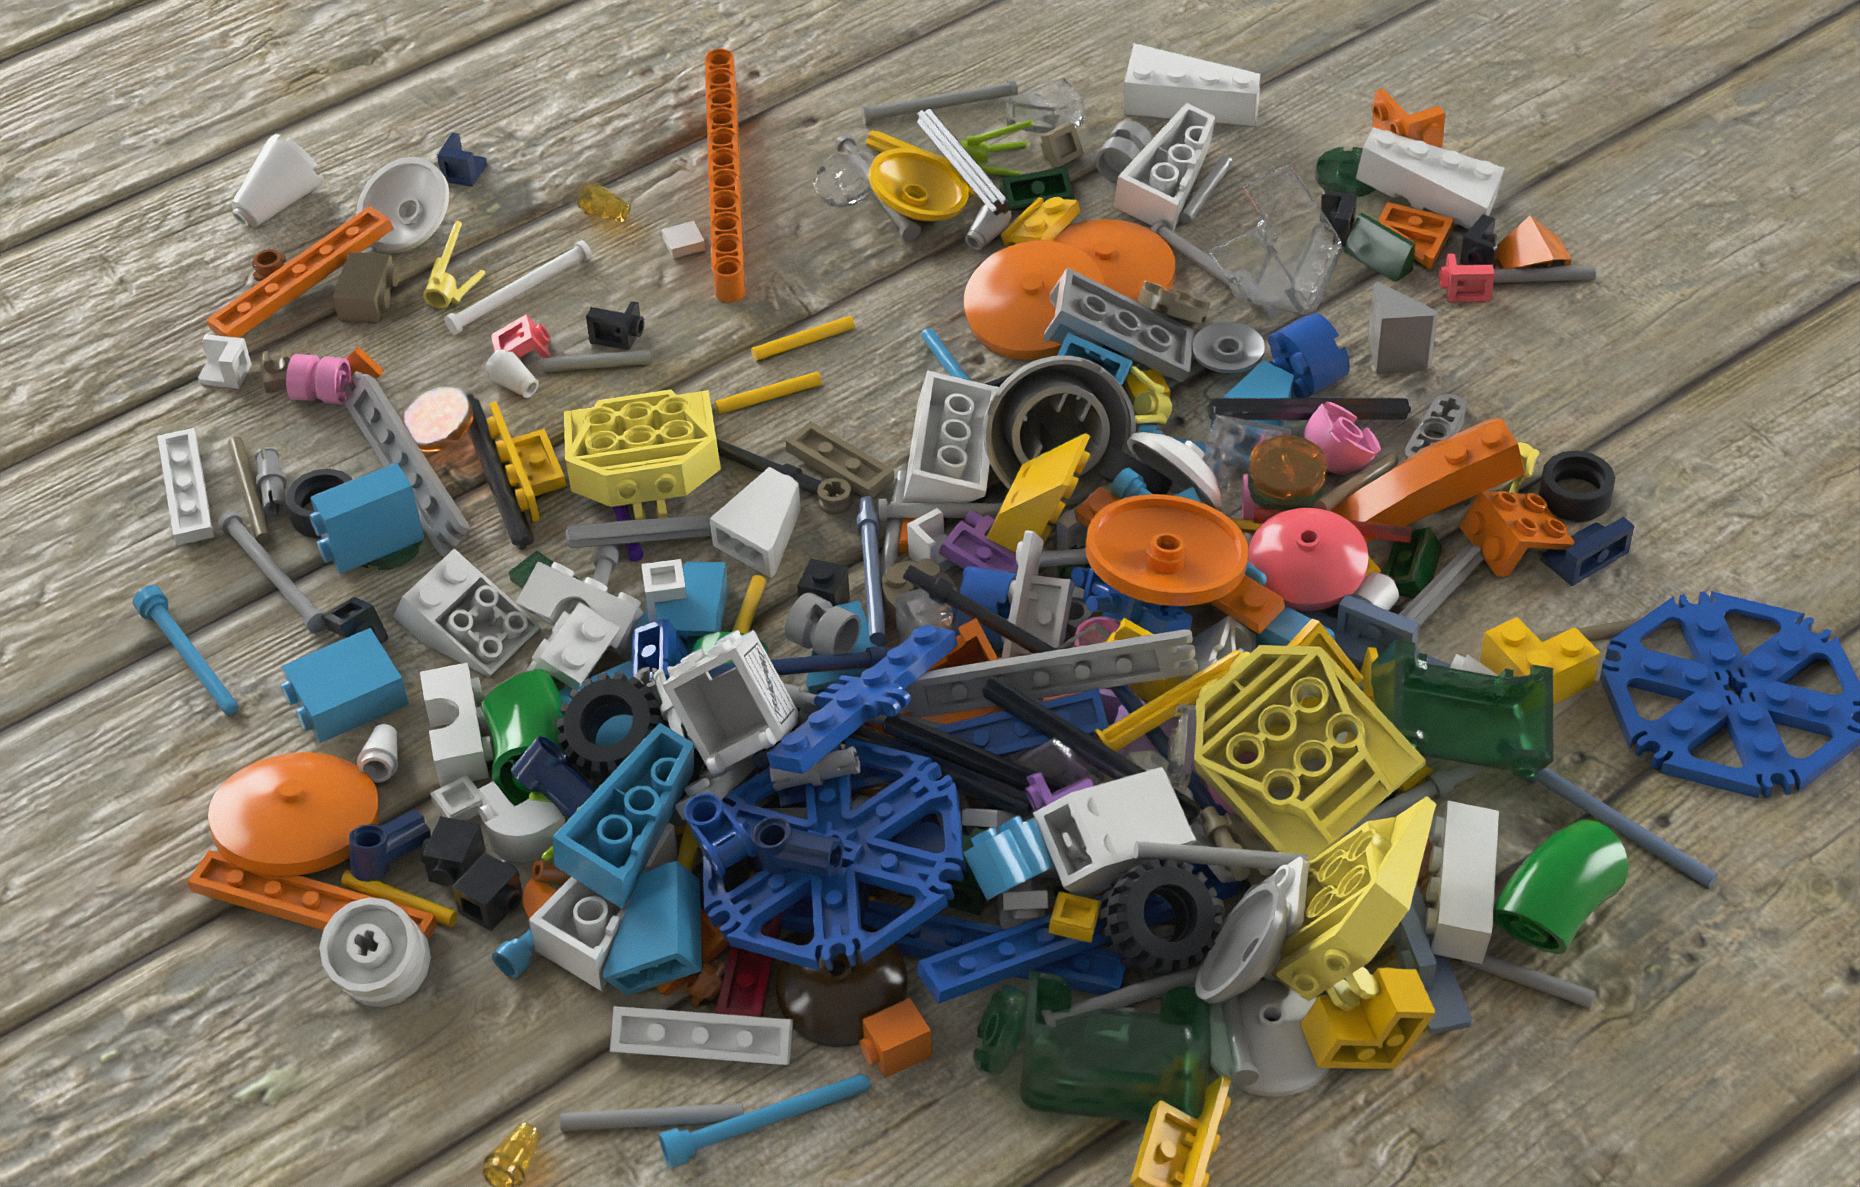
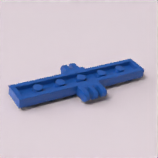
[767,625,958,774]

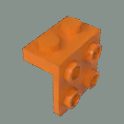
[1369,89,1446,148]
[1459,491,1575,577]

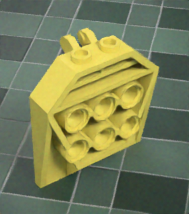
[564,390,721,520]
[1193,645,1426,862]
[1270,796,1436,1011]

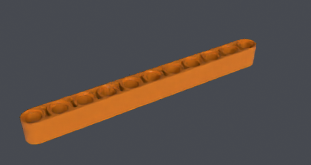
[705,49,746,303]

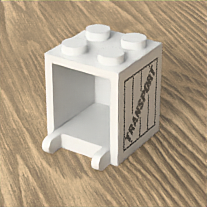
[662,630,799,775]

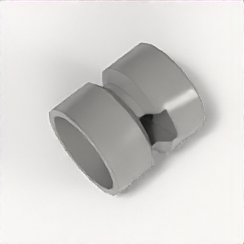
[1095,120,1153,183]
[785,593,861,655]

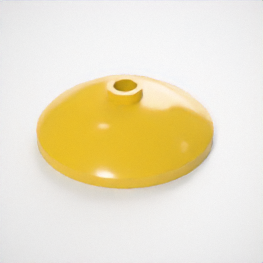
[868,148,969,222]

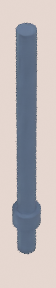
[856,496,886,645]
[1494,741,1718,888]

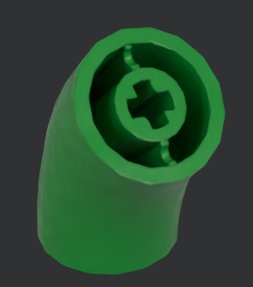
[481,669,573,806]
[1493,820,1629,954]

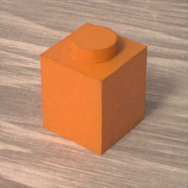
[859,998,933,1078]

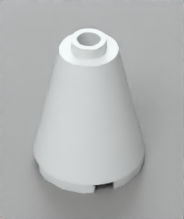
[231,134,324,227]

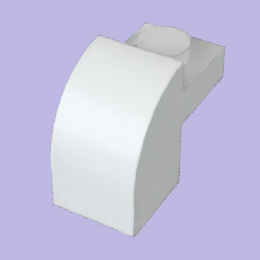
[478,781,566,862]

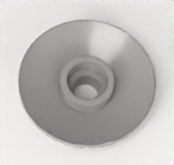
[1192,322,1265,373]

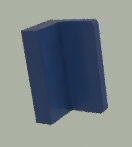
[1541,517,1634,586]

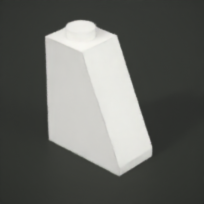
[710,467,801,578]

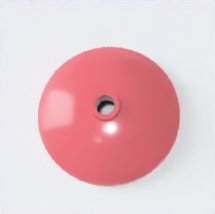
[1248,508,1368,609]

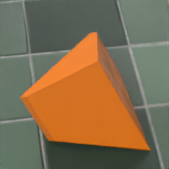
[1496,216,1572,269]

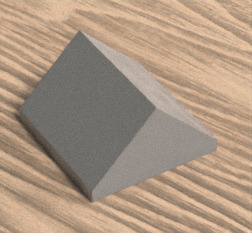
[1368,281,1438,374]

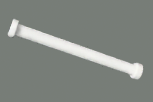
[444,240,592,335]

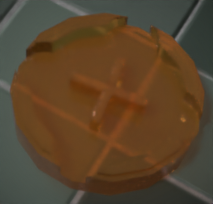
[402,386,474,452]
[1249,435,1327,500]

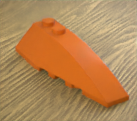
[1330,418,1524,543]

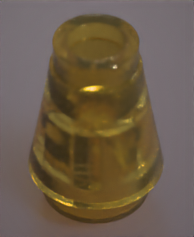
[577,183,631,223]
[483,1123,541,1187]

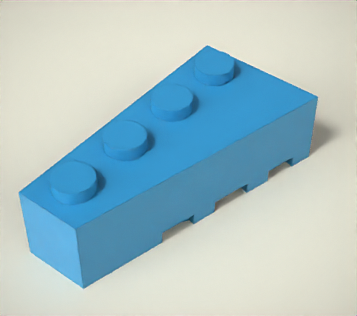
[553,723,694,909]

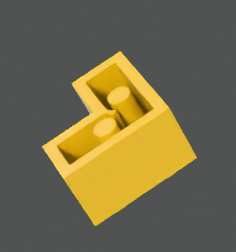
[1480,617,1600,717]
[1300,967,1436,1069]

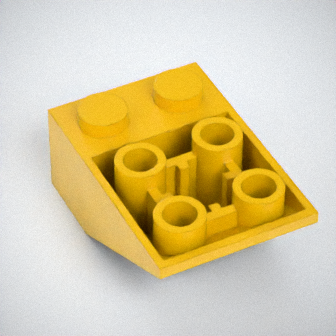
[986,433,1090,553]

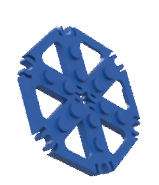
[1600,591,1860,798]
[703,738,967,971]

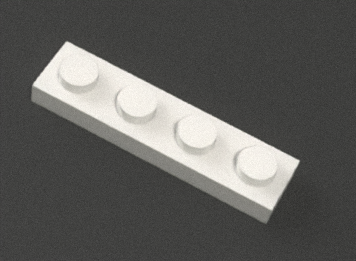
[157,428,214,546]
[610,1006,793,1065]

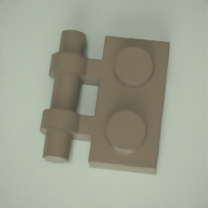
[1200,806,1277,886]

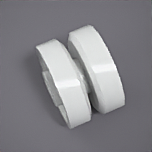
[319,897,431,1008]

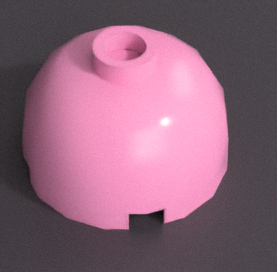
[1303,402,1381,475]

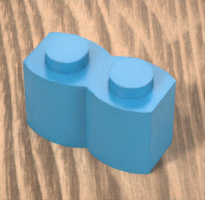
[963,815,1055,900]

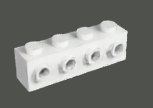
[1423,801,1499,964]

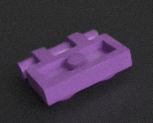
[939,510,1018,573]

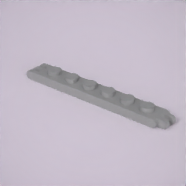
[343,371,470,557]
[899,629,1198,718]

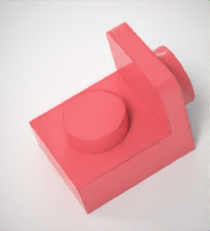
[1439,254,1495,302]
[491,314,551,359]

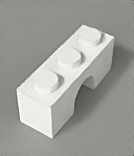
[516,561,644,659]
[420,662,494,788]

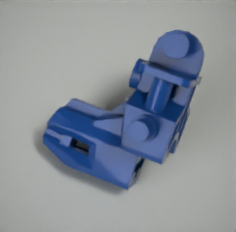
[1071,567,1192,646]

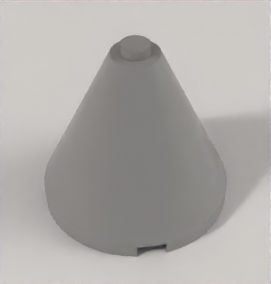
[983,355,1136,506]

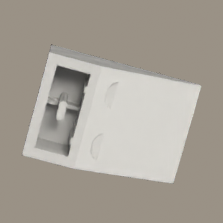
[393,549,541,678]
[1033,767,1197,898]

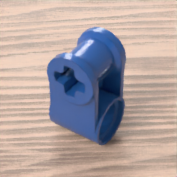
[684,793,758,877]

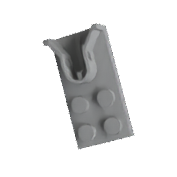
[1043,268,1193,383]

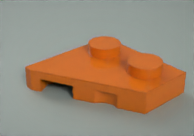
[1378,202,1454,269]

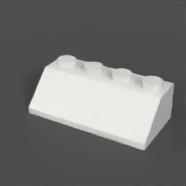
[902,371,999,503]

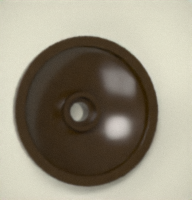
[776,923,908,1047]

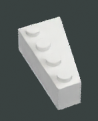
[1124,43,1261,126]
[1113,103,1216,232]
[1356,127,1505,230]
[529,823,678,991]

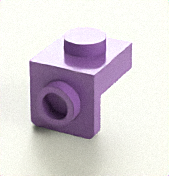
[1025,773,1094,811]

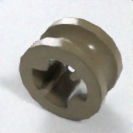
[817,477,852,515]

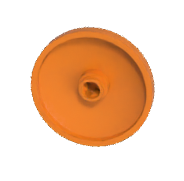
[1052,219,1175,301]
[964,240,1105,360]
[1085,494,1249,606]
[208,752,380,876]

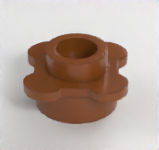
[252,249,286,281]
[684,961,724,1007]

